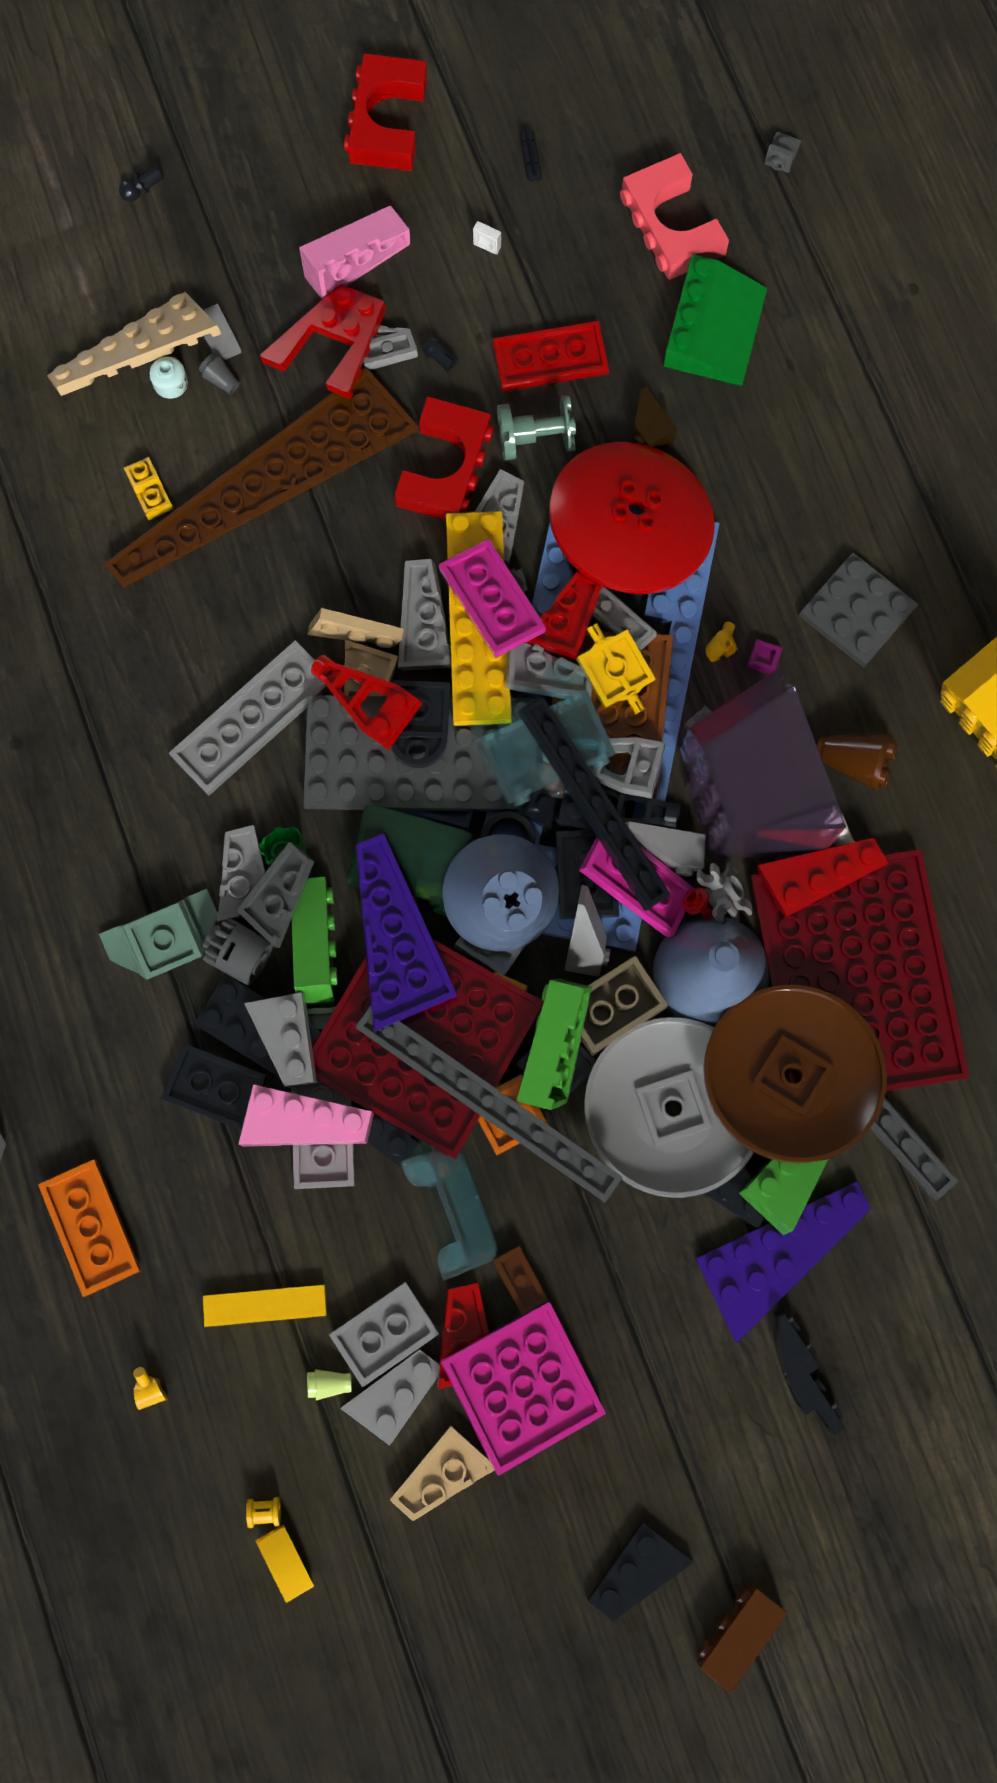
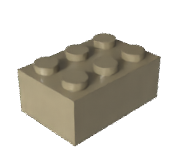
[581,956,668,1057]

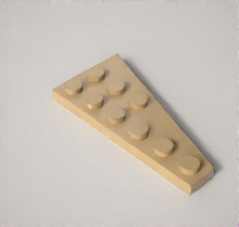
[47,292,221,396]

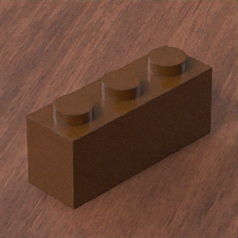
[696,1583,787,1694]

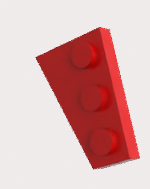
[526,572,603,659]
[437,1282,489,1389]

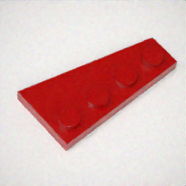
[757,838,888,918]

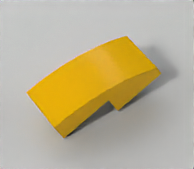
[124,457,174,520]
[255,1524,314,1603]

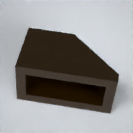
[632,387,677,450]

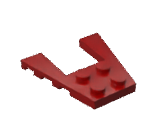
[260,284,387,399]

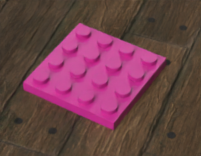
[440,1302,606,1476]

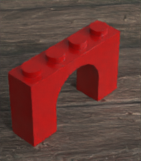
[344,54,428,171]
[395,396,495,521]

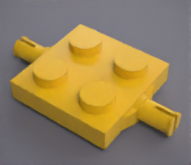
[576,623,656,714]

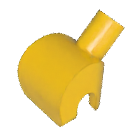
[705,622,738,662]
[133,1367,168,1410]

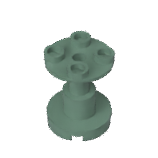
[497,395,576,461]

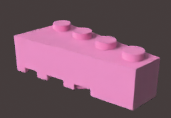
[299,205,410,300]
[238,1085,374,1147]

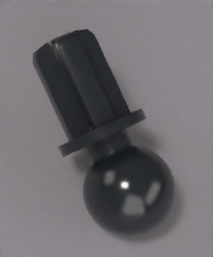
[119,164,164,202]

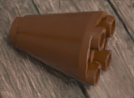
[815,734,899,791]

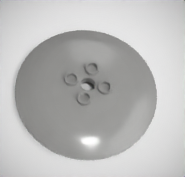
[584,1017,754,1198]

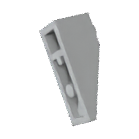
[625,821,705,877]
[565,885,611,977]

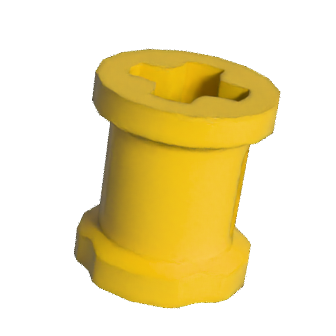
[246,1497,281,1528]

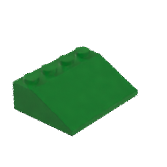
[663,254,767,386]

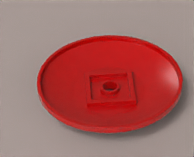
[549,442,715,594]

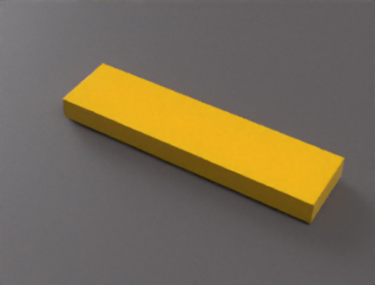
[203,1285,327,1327]

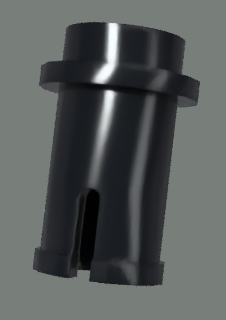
[422,337,458,372]

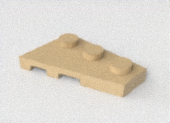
[307,608,404,648]
[390,1425,494,1521]

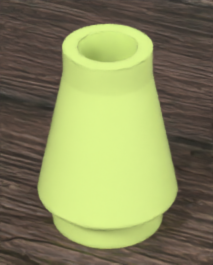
[307,1369,351,1401]

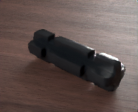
[520,129,542,182]

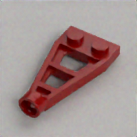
[311,655,422,750]

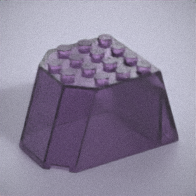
[680,670,846,858]

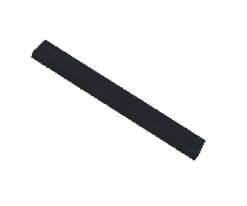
[517,697,671,911]

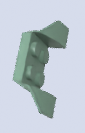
[99,889,217,980]

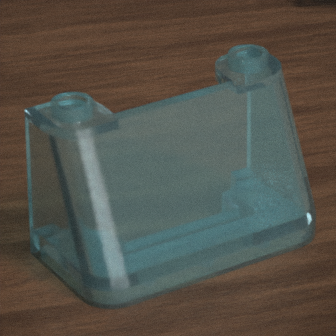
[474,689,616,807]
[401,1151,498,1280]

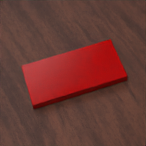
[492,321,609,392]

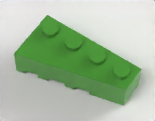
[292,877,338,1009]
[517,979,592,1110]
[739,1159,828,1235]

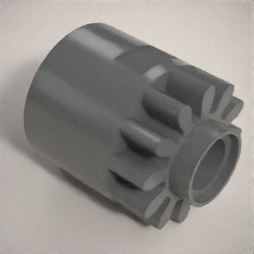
[203,917,274,986]

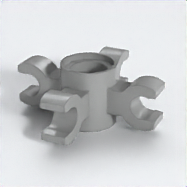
[697,862,752,923]

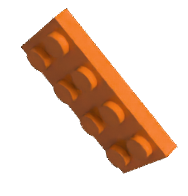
[38,1159,142,1297]

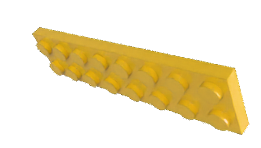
[446,511,512,726]

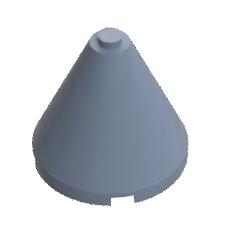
[652,915,770,1028]

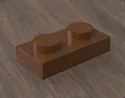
[493,1246,548,1315]

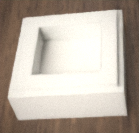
[473,221,501,254]

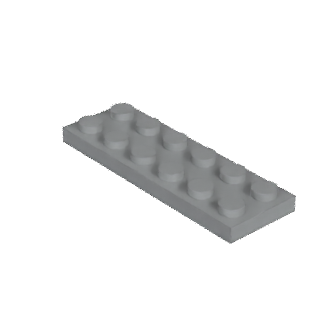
[169,640,328,796]
[291,1007,355,1189]

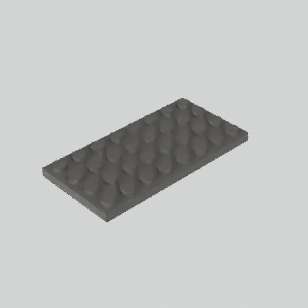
[304,695,537,812]

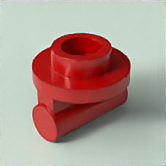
[683,888,713,920]

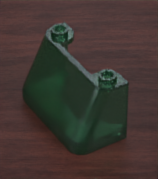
[346,805,477,916]

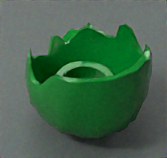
[258,827,306,866]

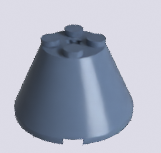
[442,834,559,952]

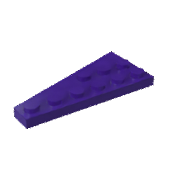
[356,834,457,1032]
[695,1181,871,1343]

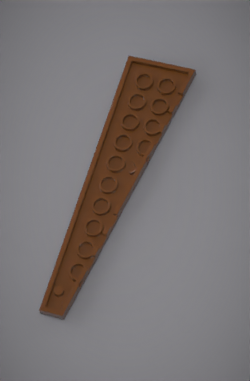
[104,368,418,588]

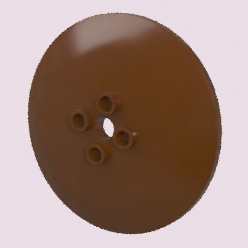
[703,985,887,1164]

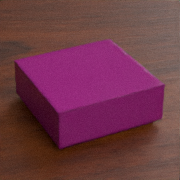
[747,639,783,676]

